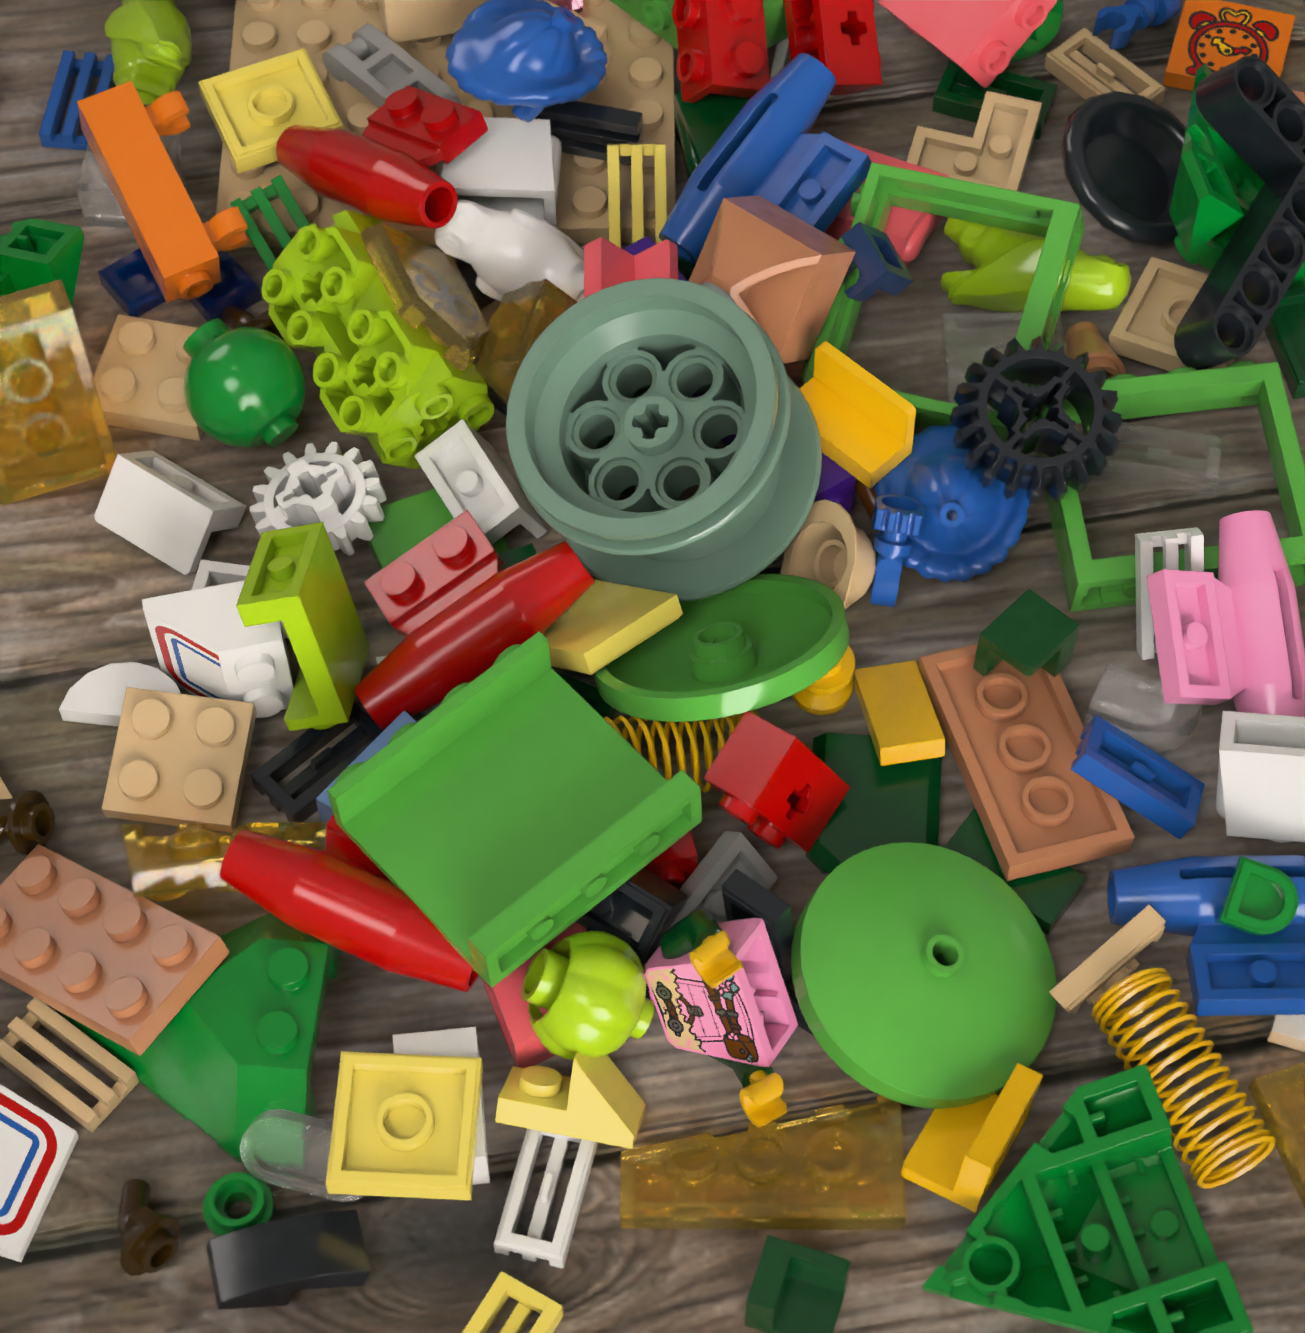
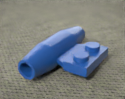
[659,53,871,264]
[1107,855,1305,1016]

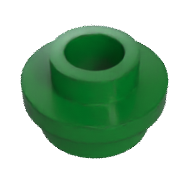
[203,1172,275,1237]

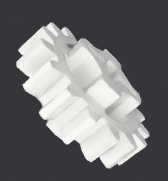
[250,442,387,556]

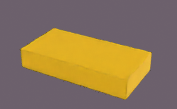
[853,660,945,766]

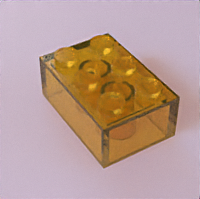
[0,279,117,506]

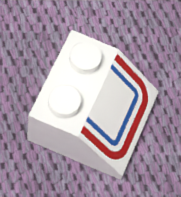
[142,580,294,718]
[0,1084,79,1262]

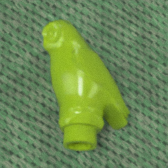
[104,0,192,107]
[941,218,1132,313]

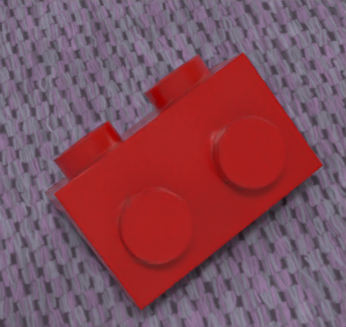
[672,0,770,103]

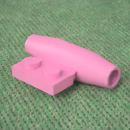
[1146,510,1305,717]

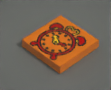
[1163,0,1296,91]

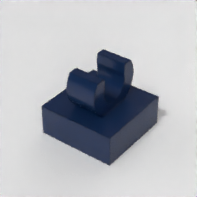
[841,222,914,302]

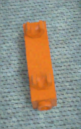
[77,81,249,303]

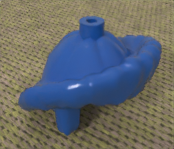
[446,0,608,122]
[873,424,1030,583]

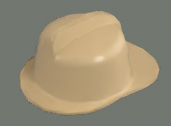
[780,499,876,610]

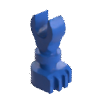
[1092,0,1181,49]
[870,494,926,607]

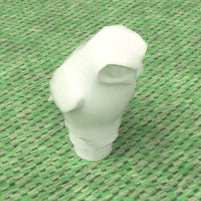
[434,200,584,317]

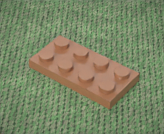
[918,644,1135,881]
[0,844,230,1056]

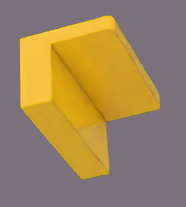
[799,341,916,489]
[900,1063,1043,1213]

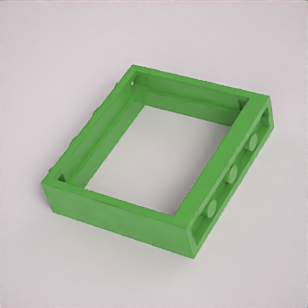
[800,162,1085,442]
[1030,361,1305,612]

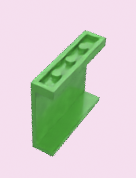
[327,631,702,988]

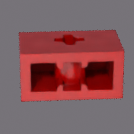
[784,0,882,96]
[703,711,850,853]

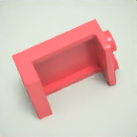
[878,0,1057,88]

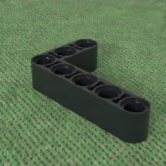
[1174,55,1305,370]

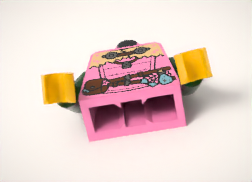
[642,909,798,1127]

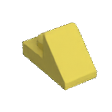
[495,1052,646,1149]

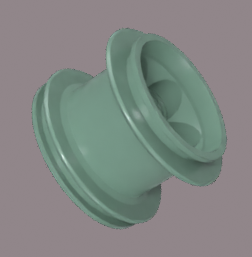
[506,278,822,602]

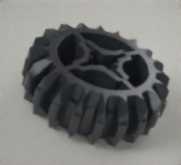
[950,335,1122,505]

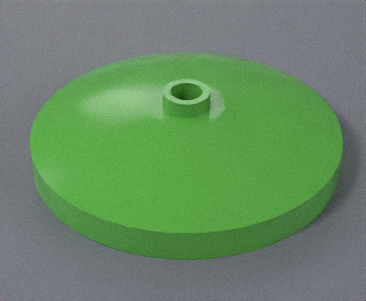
[594,574,850,722]
[791,842,1057,1109]

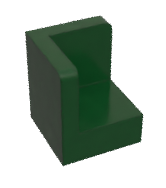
[973,589,1080,678]
[745,1235,851,1333]

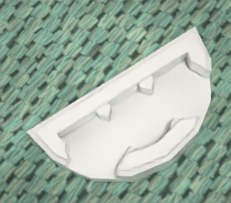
[59,662,181,727]

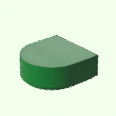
[1217,856,1298,936]

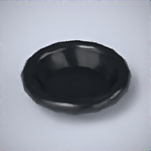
[1061,91,1186,247]

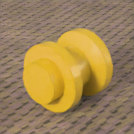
[791,645,855,715]

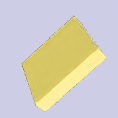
[198,48,344,174]
[543,580,683,675]
[326,1051,483,1200]

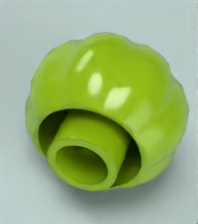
[521,931,654,1061]

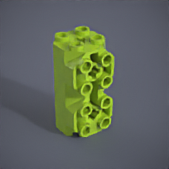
[262,210,494,469]

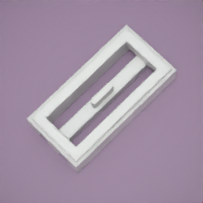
[1135,527,1204,660]
[494,1128,598,1269]

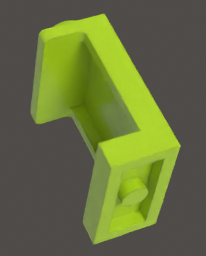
[236,522,370,731]

